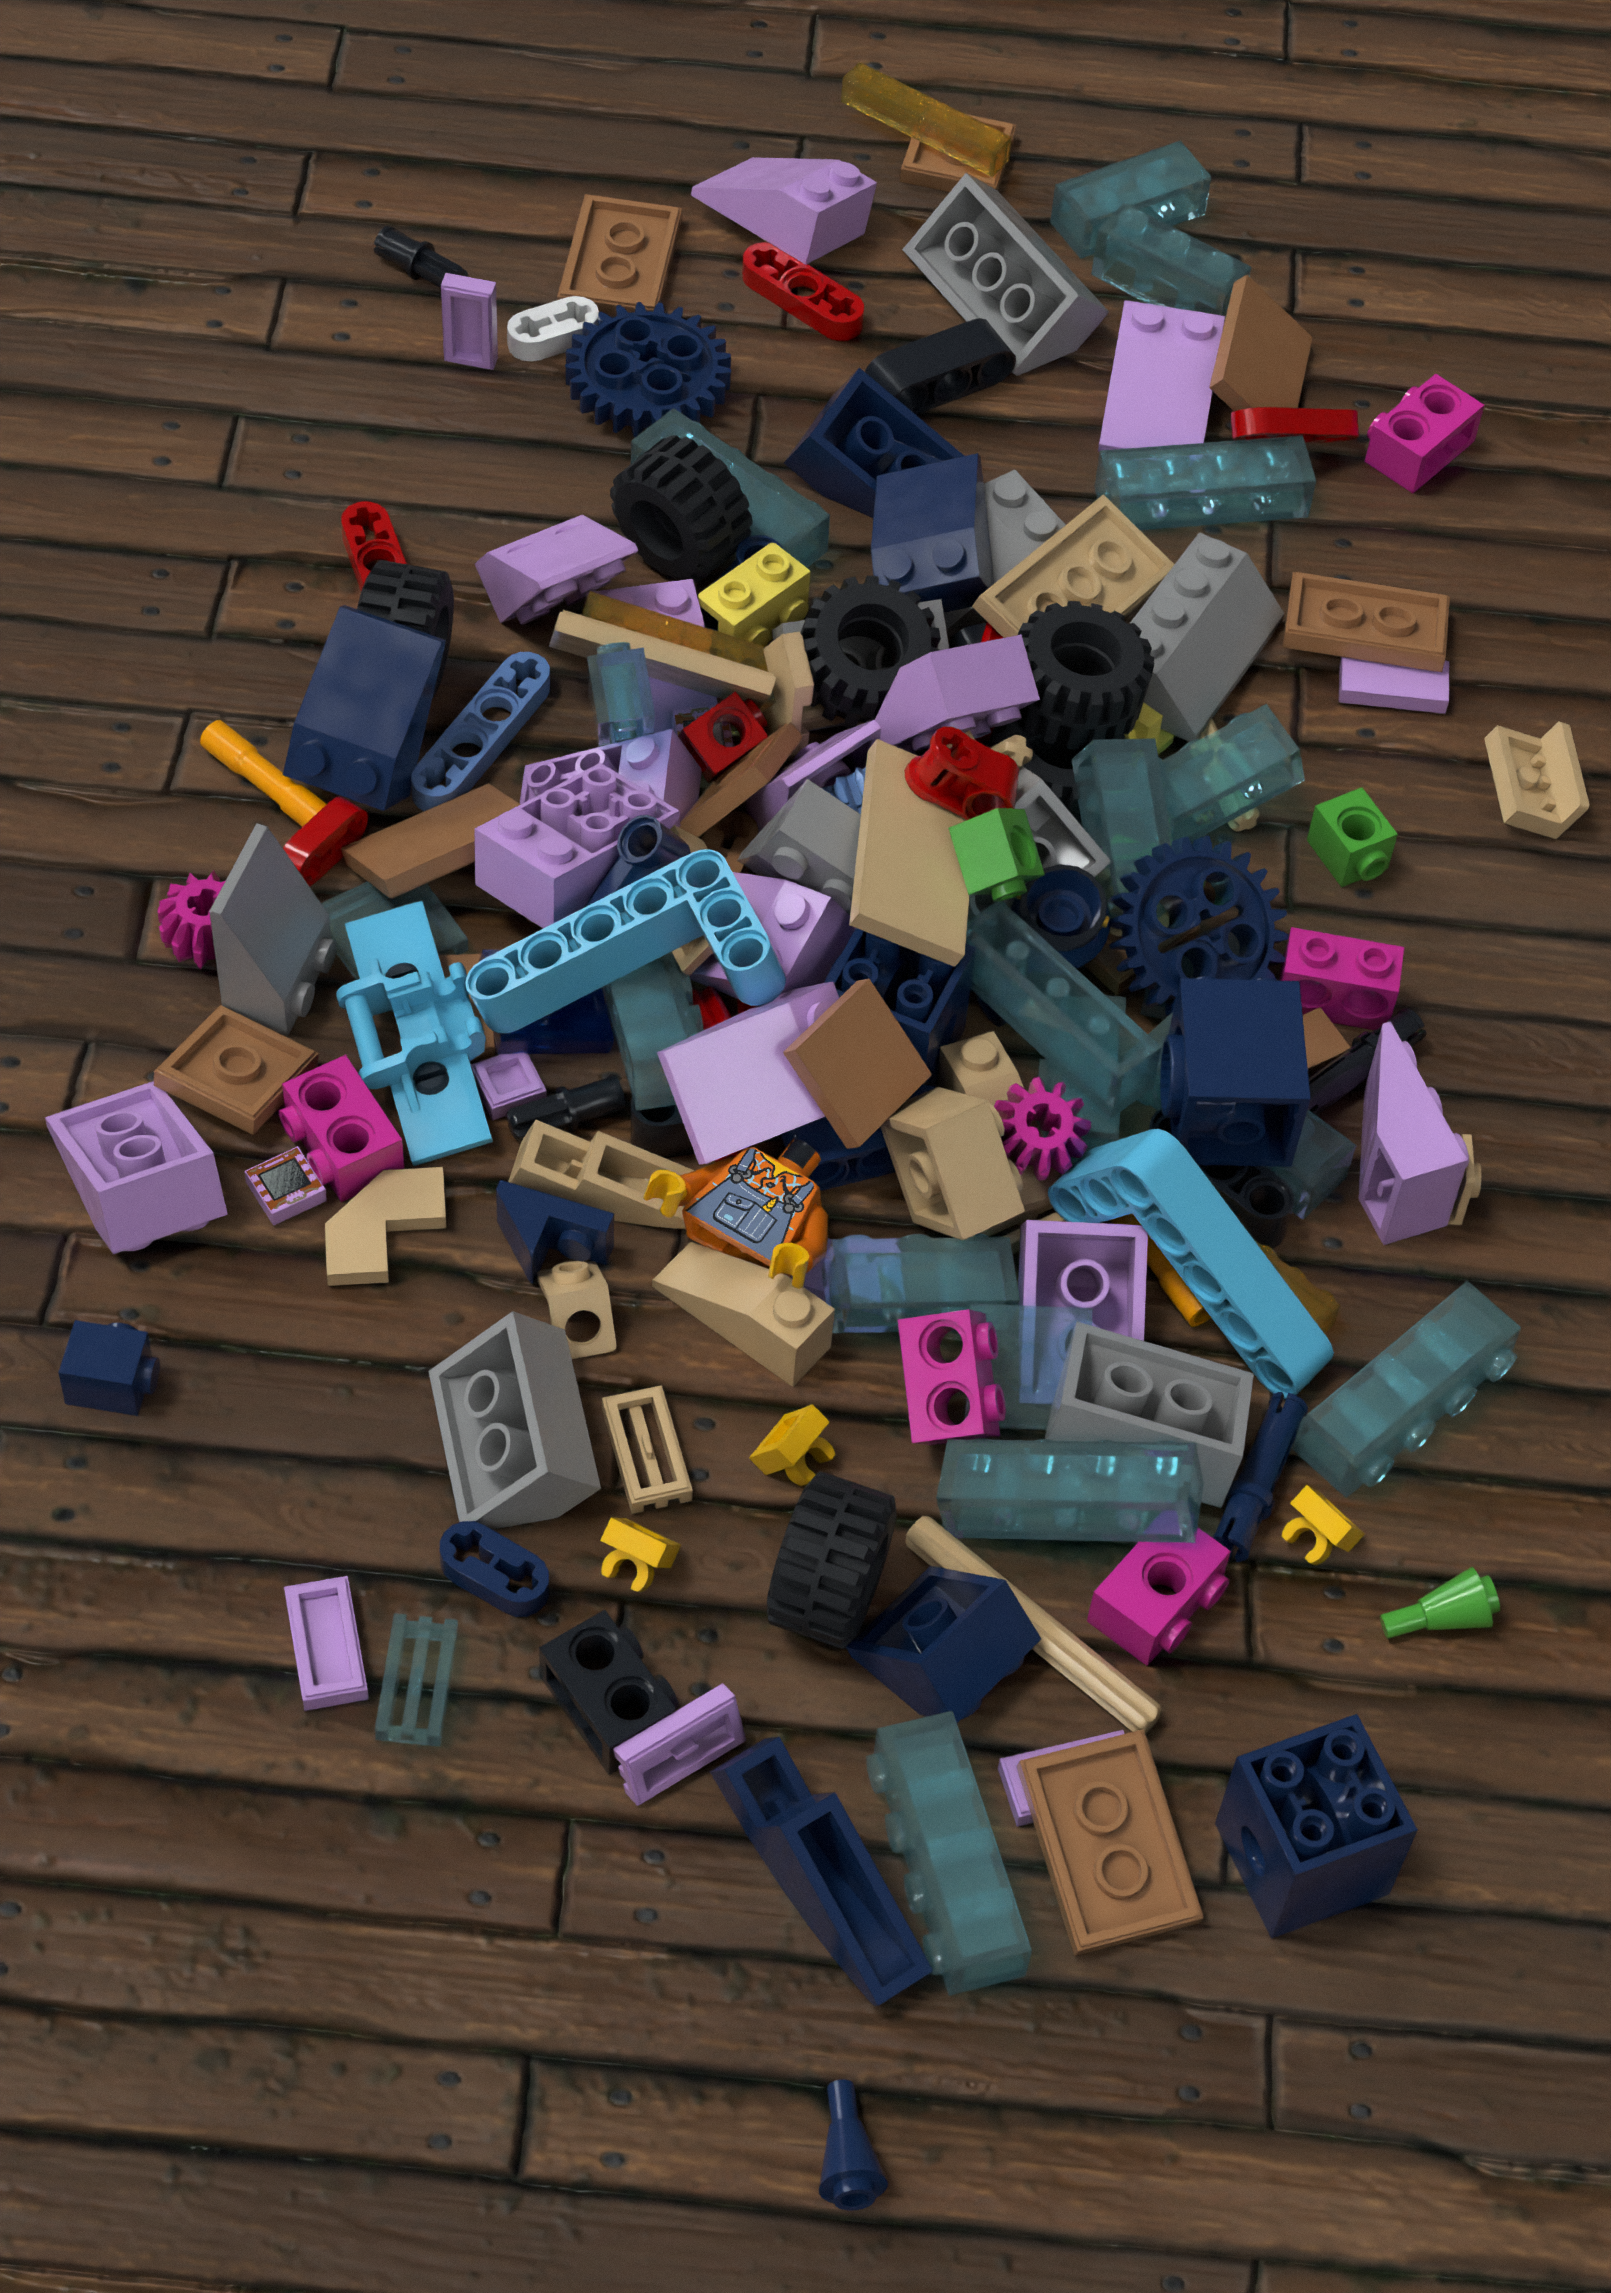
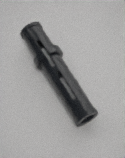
[1303,1008,1427,1127]

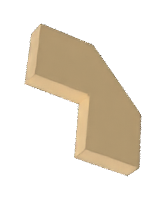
[762,631,814,767]
[325,1167,446,1286]

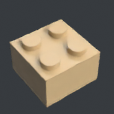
[880,1087,1025,1240]

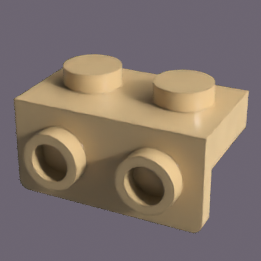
[1484,722,1589,839]

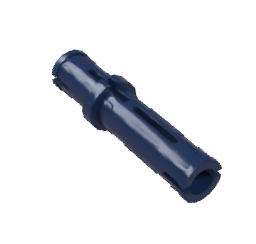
[1212,1392,1308,1562]

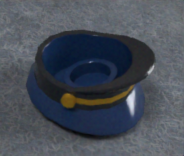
[1009,864,1111,971]

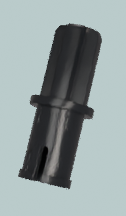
[374,225,468,287]
[507,1075,626,1142]

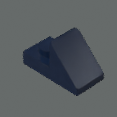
[496,1180,614,1284]

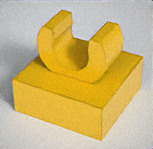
[749,1404,836,1486]
[1281,1485,1365,1566]
[600,1517,681,1592]

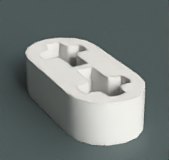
[507,296,599,362]

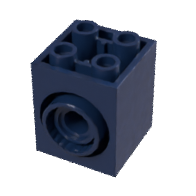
[824,928,976,1086]
[1160,976,1310,1167]
[1215,1714,1418,1939]

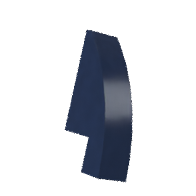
[710,1737,933,2006]

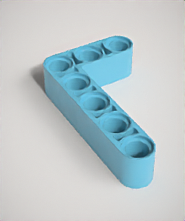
[465,849,786,1033]
[1048,1129,1334,1399]

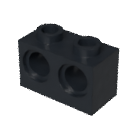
[539,1610,679,1775]

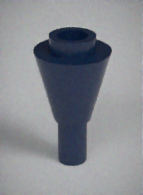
[819,2080,888,2211]

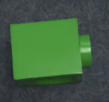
[1307,787,1398,888]
[948,808,1045,902]

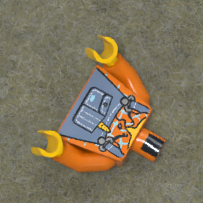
[643,1139,828,1289]

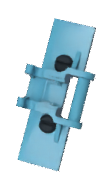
[336,901,493,1166]

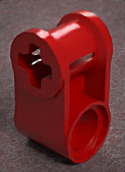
[904,727,1019,820]

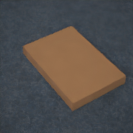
[557,194,682,318]
[1209,275,1313,450]
[1282,572,1450,672]
[341,783,520,899]
[1016,1729,1204,1956]

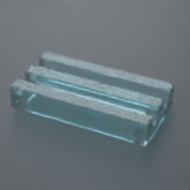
[375,1613,458,1746]

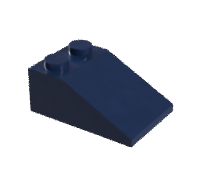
[784,368,964,518]
[871,453,994,613]
[283,605,446,811]

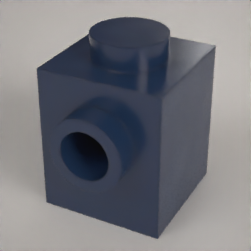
[58,1320,160,1416]

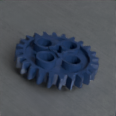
[565,302,731,438]
[1109,836,1289,1019]

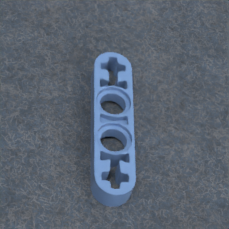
[411,652,550,811]

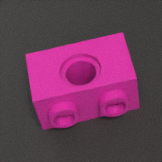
[1087,1507,1231,1666]

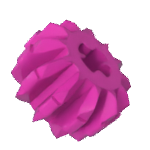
[157,870,226,970]
[994,1076,1091,1181]

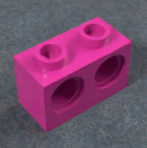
[1365,374,1484,493]
[1279,927,1404,1030]
[279,1054,404,1202]
[898,1309,1006,1445]

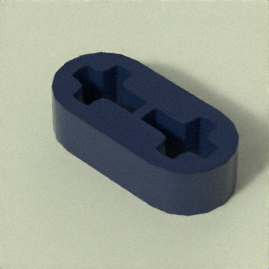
[439,1521,549,1617]

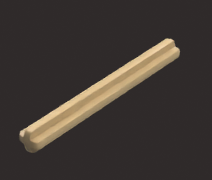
[905,1516,1162,1733]

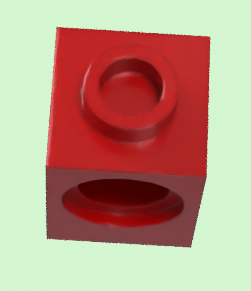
[678,691,768,783]

